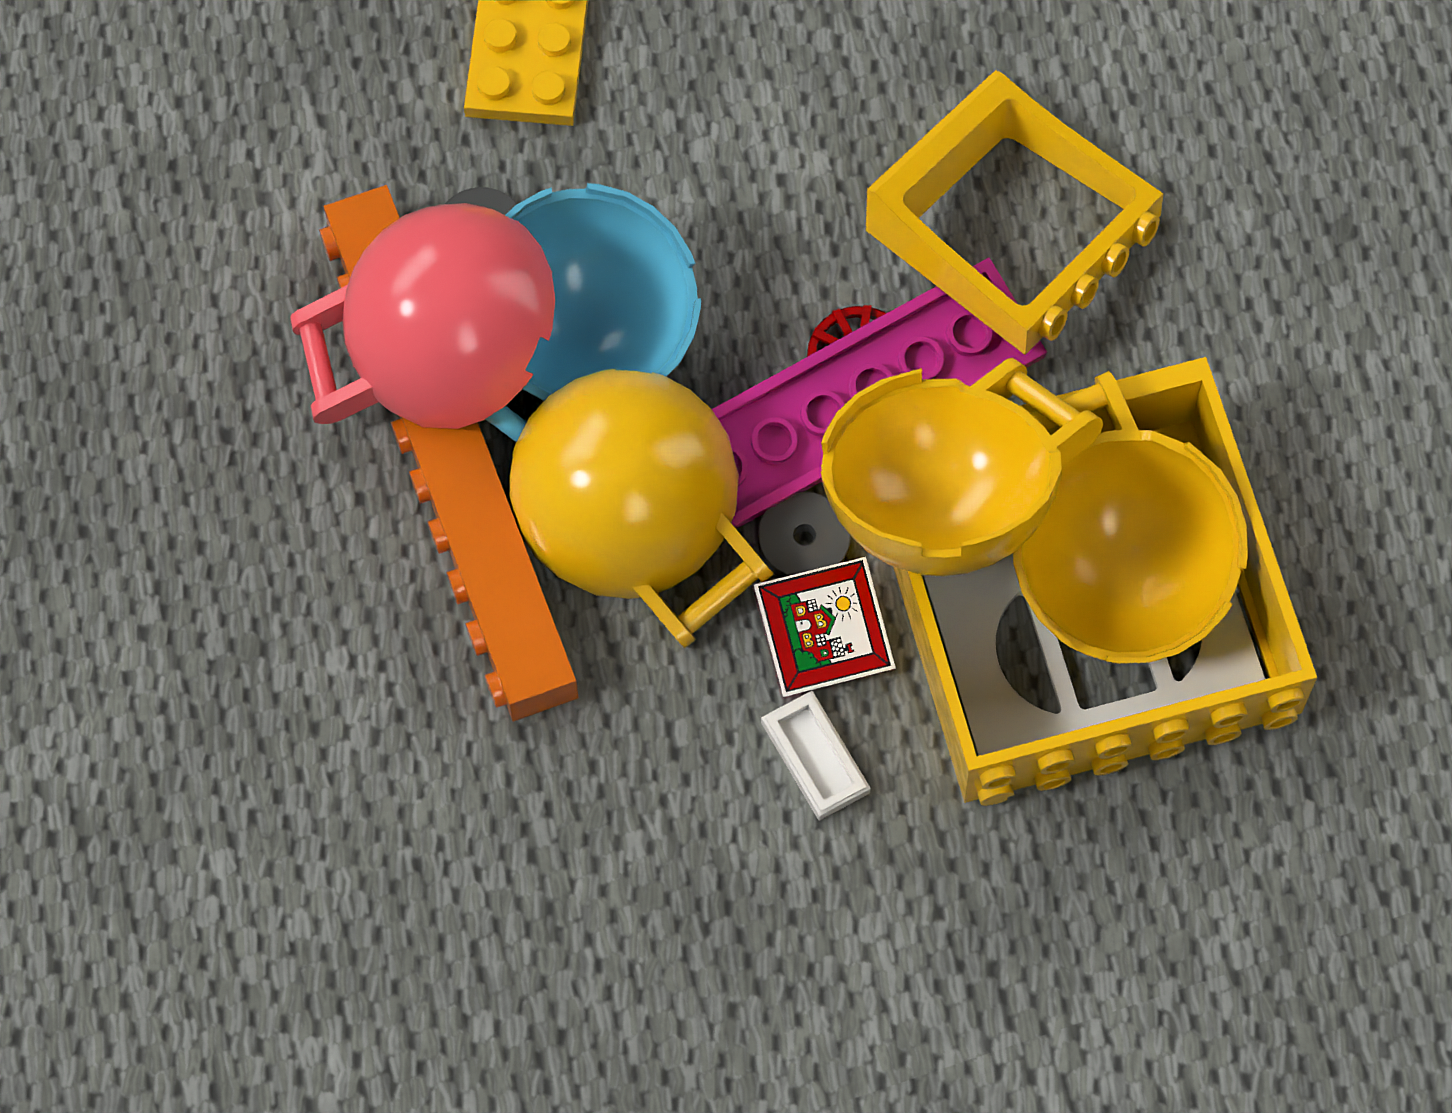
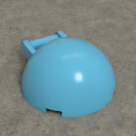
[485,183,701,442]

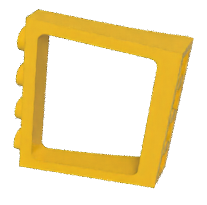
[866,70,1164,355]

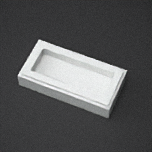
[761,691,871,821]

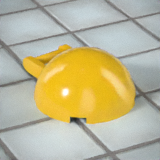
[820,358,1103,577]
[509,369,774,648]
[1013,371,1248,664]

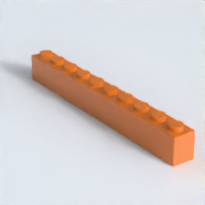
[319,185,579,722]

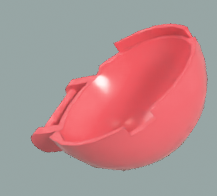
[290,203,555,429]

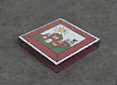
[752,557,896,699]

